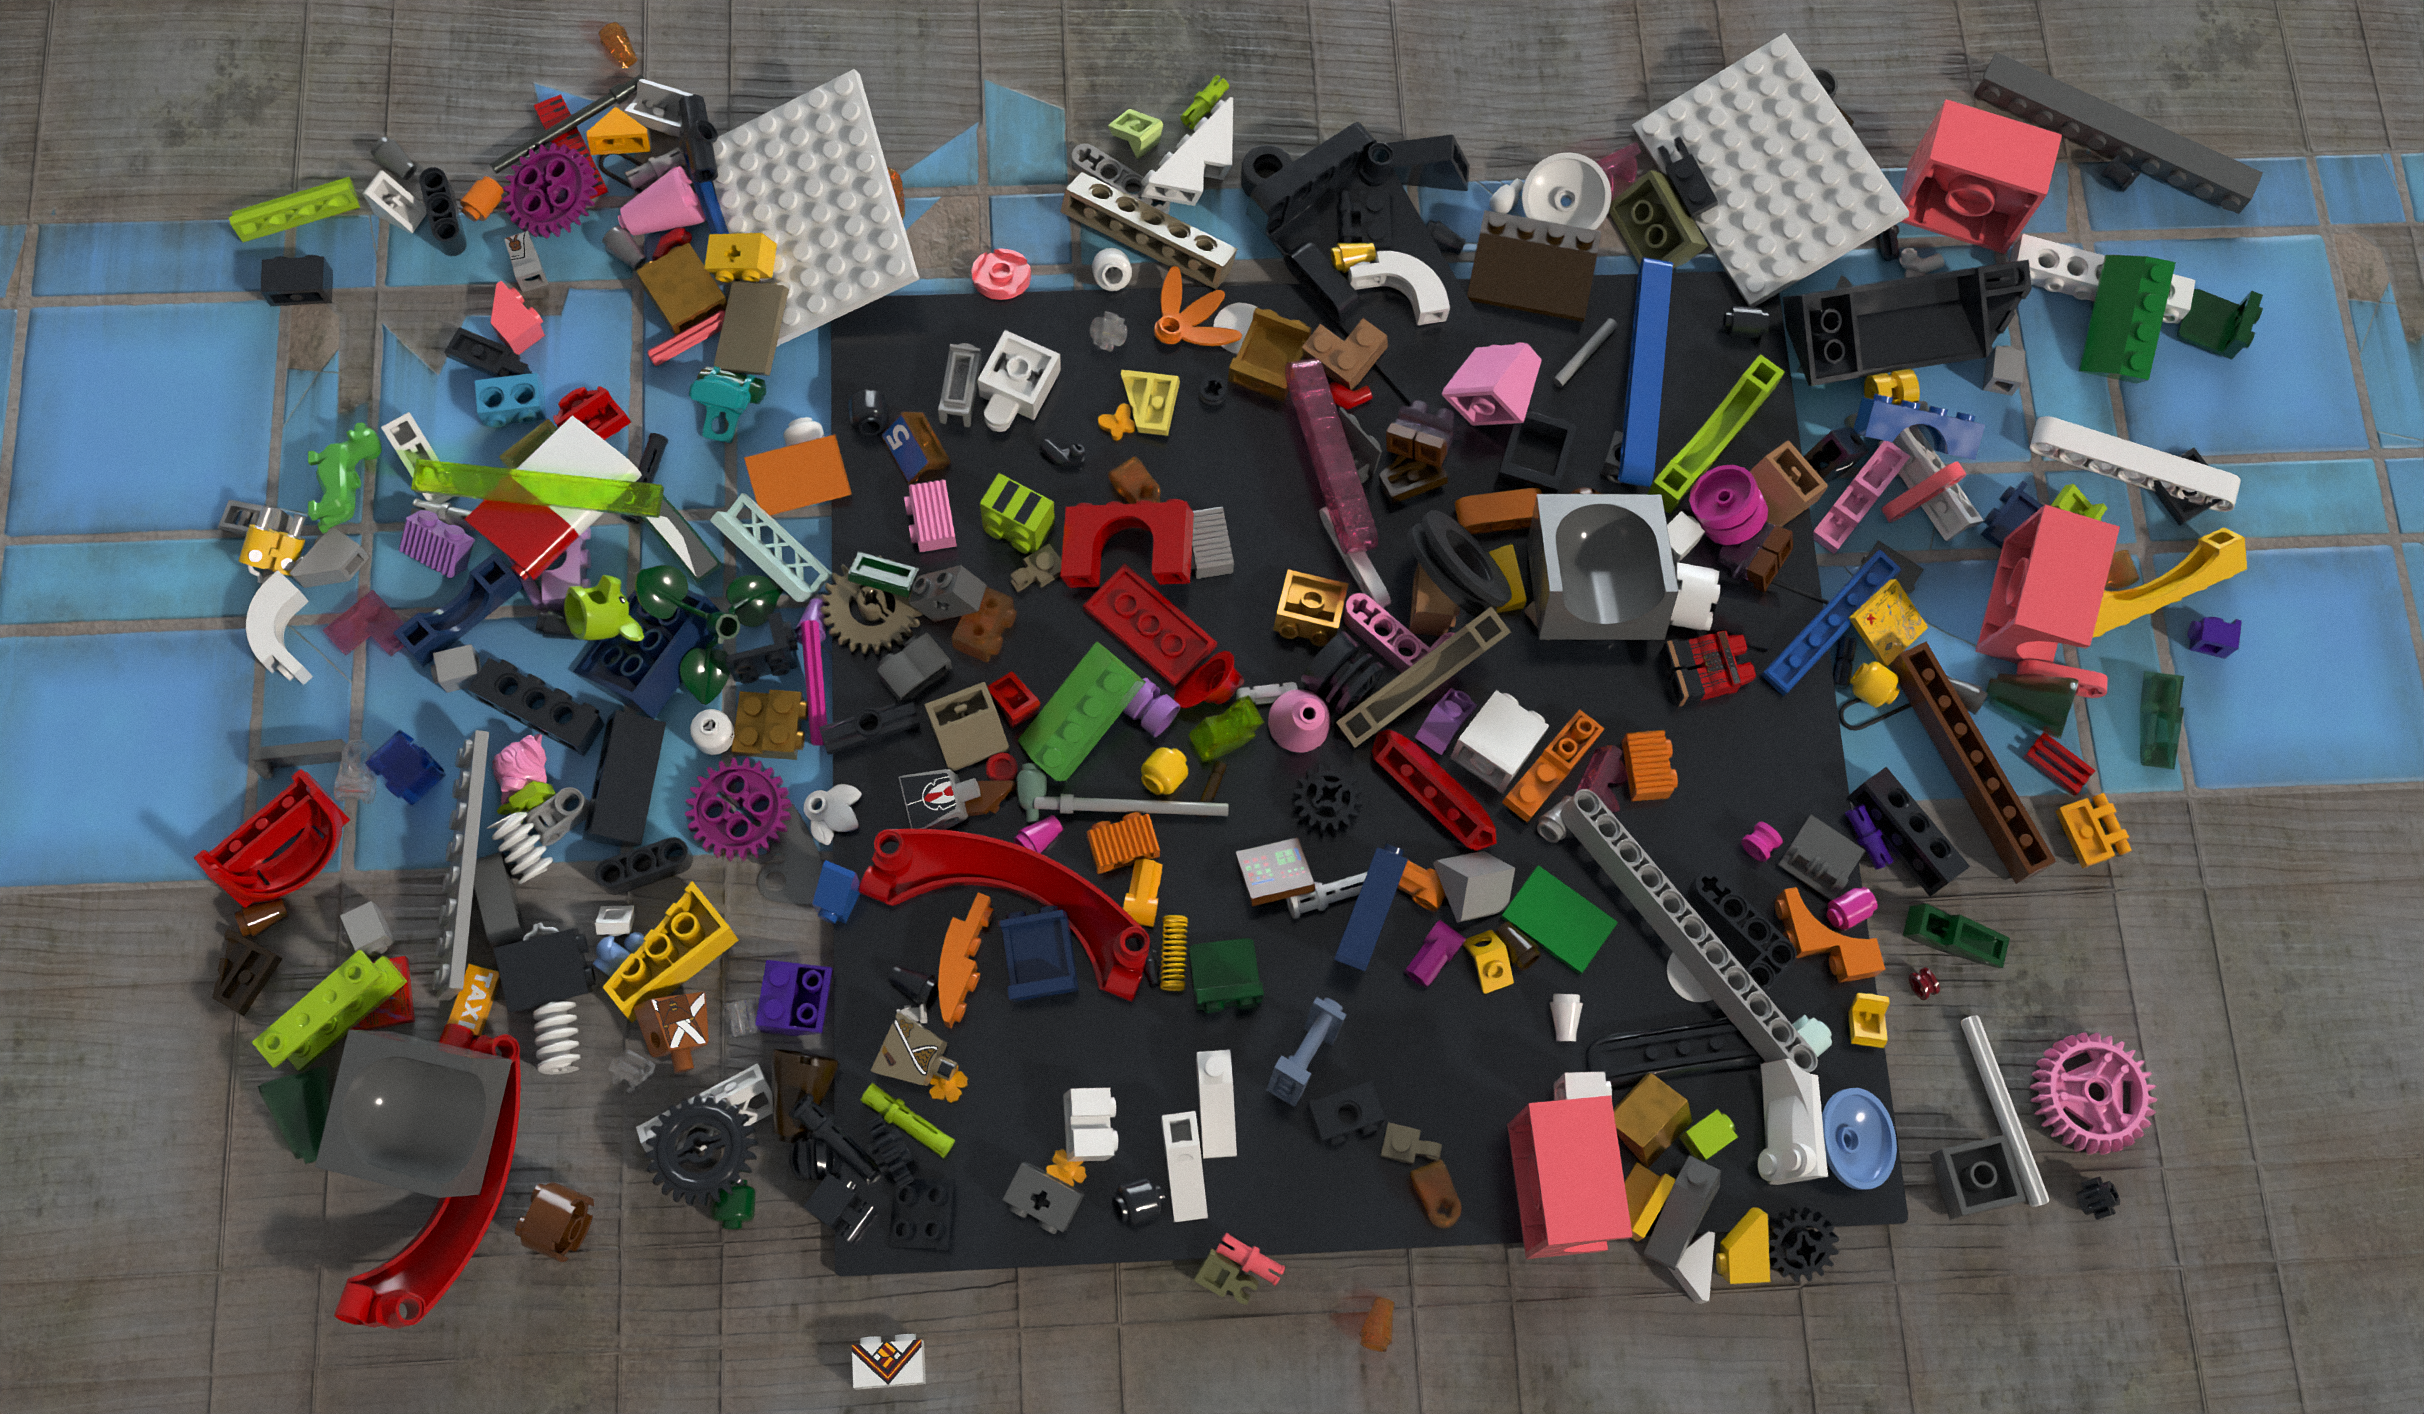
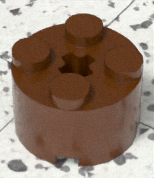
[515,1182,594,1262]

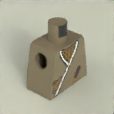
[871,1012,958,1086]

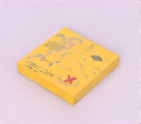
[1849,579,1928,666]

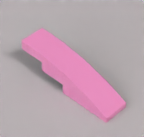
[1813,441,1911,554]

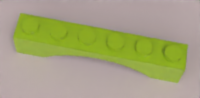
[1647,354,1784,514]

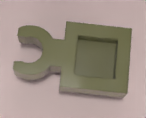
[1194,1248,1259,1305]

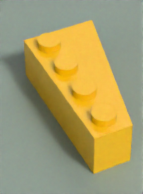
[603,881,739,1023]

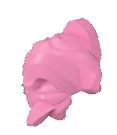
[492,733,547,805]

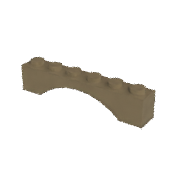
[1336,606,1511,748]

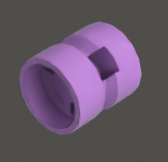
[1123,678,1181,737]

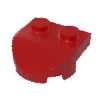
[553,386,631,440]

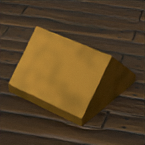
[1613,1073,1693,1168]

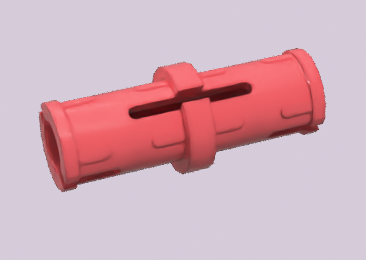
[1216,1232,1285,1286]

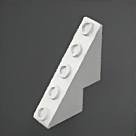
[1141,97,1233,206]

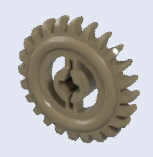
[820,555,923,654]

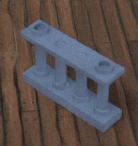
[1267,997,1346,1107]

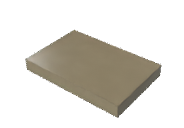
[713,281,789,376]

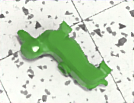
[308,422,382,533]

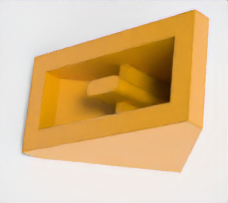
[586,106,651,155]

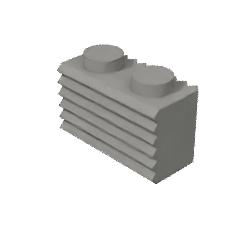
[1191,506,1234,579]

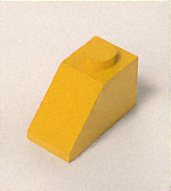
[1716,1207,1770,1284]

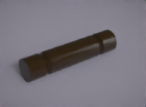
[1197,761,1227,818]

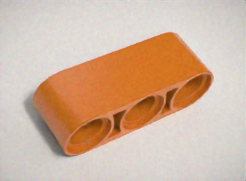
[1454,488,1542,535]

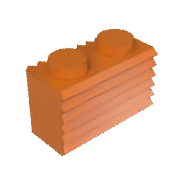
[1622,730,1678,802]
[1087,812,1160,874]

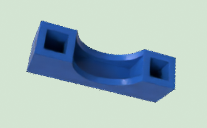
[1853,394,1985,460]

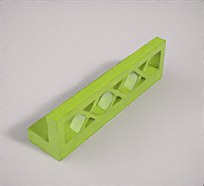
[228,177,360,243]

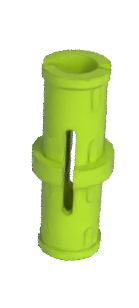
[1180,75,1229,129]

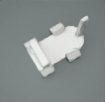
[896,1004,927,1023]

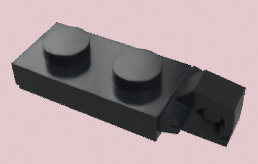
[444,327,532,378]

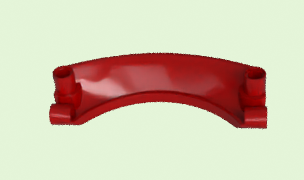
[859,829,1150,1002]
[334,1023,521,1329]

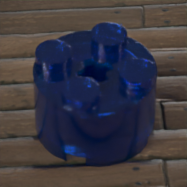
[365,729,446,806]

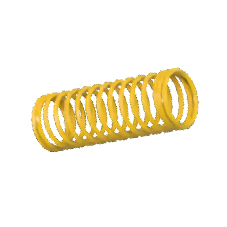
[1160,915,1188,991]

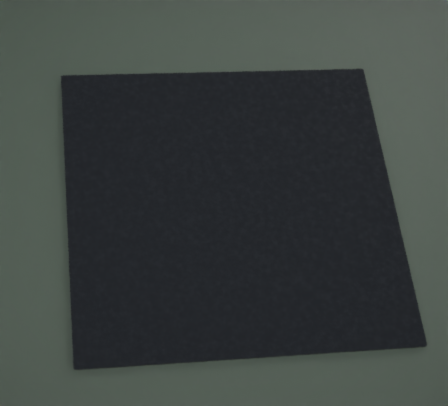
[831,271,1908,1277]

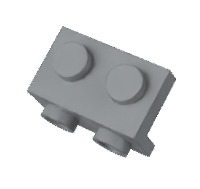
[625,79,693,137]

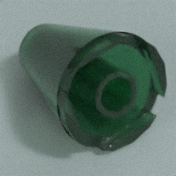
[1986,673,2079,739]
[258,1066,330,1164]

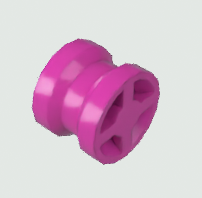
[1741,822,1783,862]

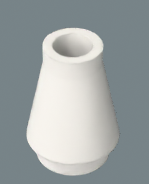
[1550,994,1583,1041]

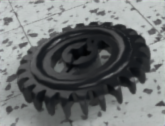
[644,1094,758,1206]

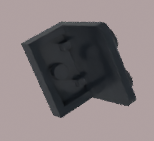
[725,612,799,684]

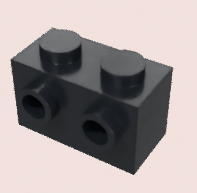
[260,255,333,307]

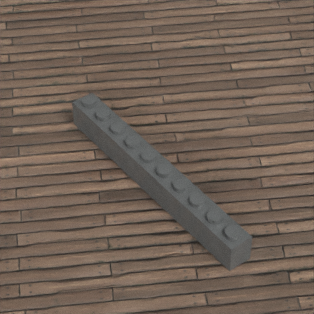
[1974,52,2263,214]

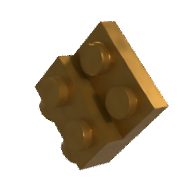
[1273,569,1348,646]
[731,690,808,760]

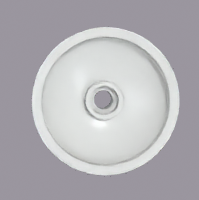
[1522,153,1611,230]

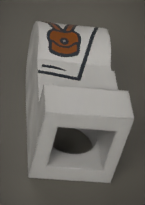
[504,231,549,292]

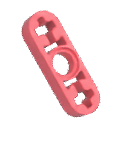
[1881,461,1967,523]
[2016,660,2108,698]

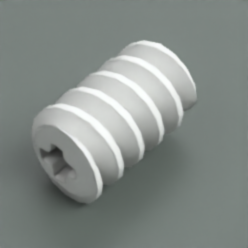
[486,812,553,885]
[533,1001,581,1075]

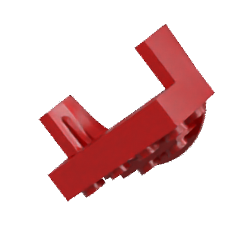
[193,769,350,908]

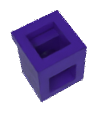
[2187,617,2242,659]

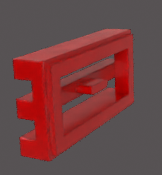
[2023,732,2096,796]

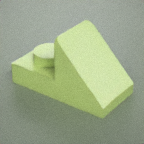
[1108,109,1163,159]

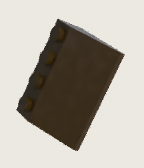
[1467,210,1602,322]

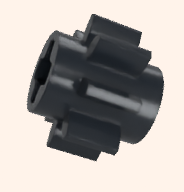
[2077,1176,2120,1220]

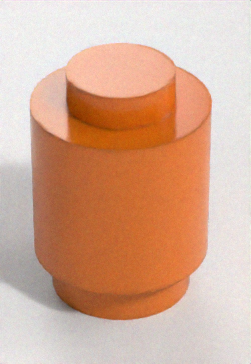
[460,176,504,222]

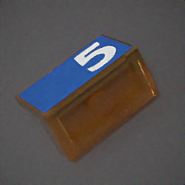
[881,412,951,484]

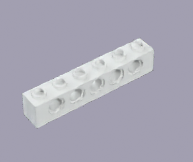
[2010,234,2195,324]

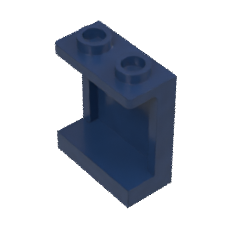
[1980,481,2043,549]
[998,906,1079,1002]

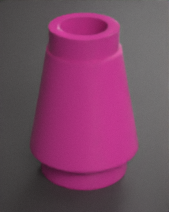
[1013,815,1063,853]

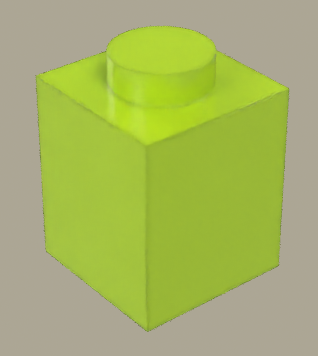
[1679,1109,1738,1162]

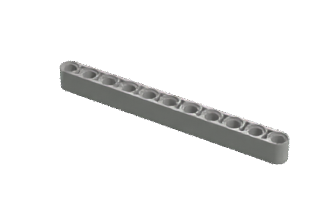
[1560,789,1818,1073]

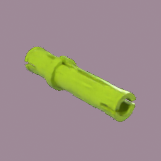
[860,1083,955,1158]

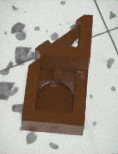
[964,781,1016,816]

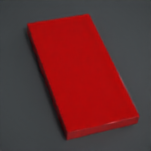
[1082,563,1217,689]

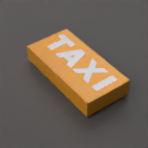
[447,964,501,1037]

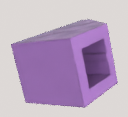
[1415,688,1477,755]

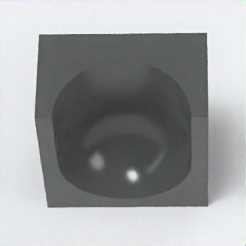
[1527,494,1679,640]
[315,1030,512,1198]

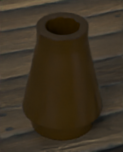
[1495,921,1541,971]

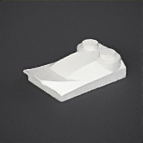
[1758,1059,1828,1185]

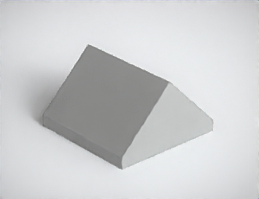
[1433,851,1515,923]

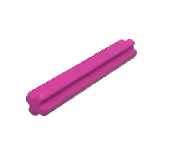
[801,620,827,746]

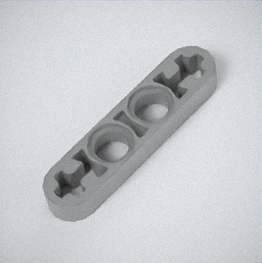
[1072,144,1170,214]

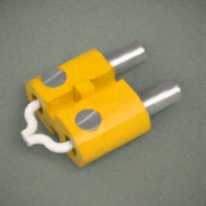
[238,505,306,583]

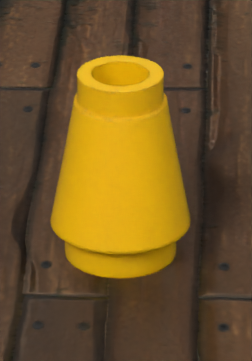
[1330,243,1376,273]

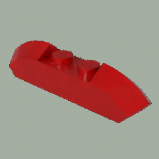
[1372,729,1497,851]

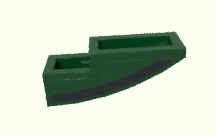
[1903,904,2010,968]

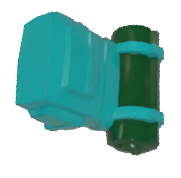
[689,366,767,443]

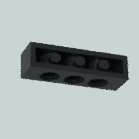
[468,658,605,757]
[1847,767,1970,897]

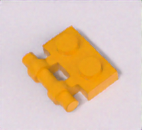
[2055,793,2132,869]

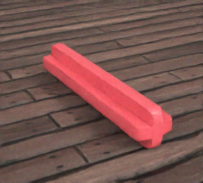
[647,310,726,366]

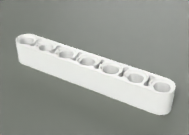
[2030,416,2241,512]

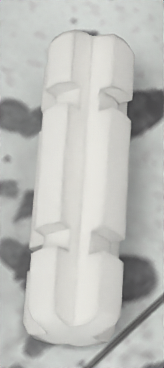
[1236,682,1298,707]

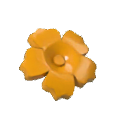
[929,1066,968,1103]
[1046,1149,1087,1186]

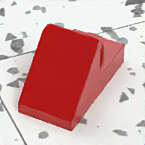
[987,671,1040,729]

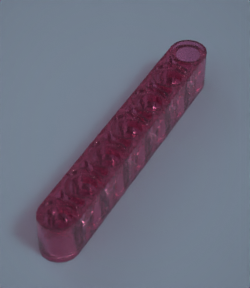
[1285,358,1378,554]

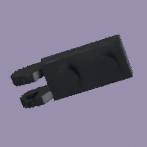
[1657,136,1718,218]

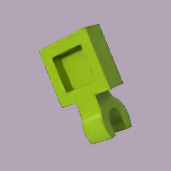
[497,781,556,823]

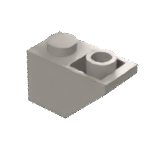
[290,527,370,588]

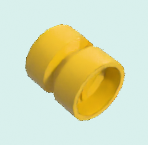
[1864,369,1920,405]

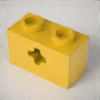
[704,233,777,283]

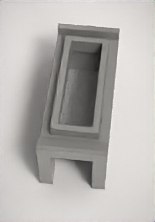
[938,343,982,427]

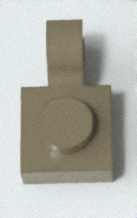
[1010,544,1062,592]
[1380,1122,1442,1165]

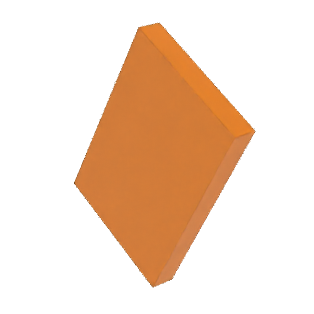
[744,434,852,515]

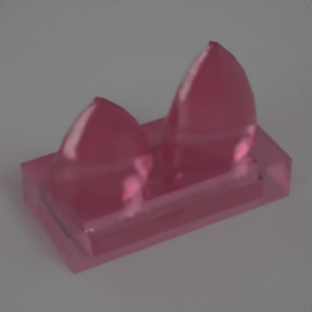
[1596,142,1641,200]
[1574,745,1628,812]

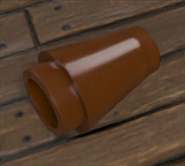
[234,898,289,937]

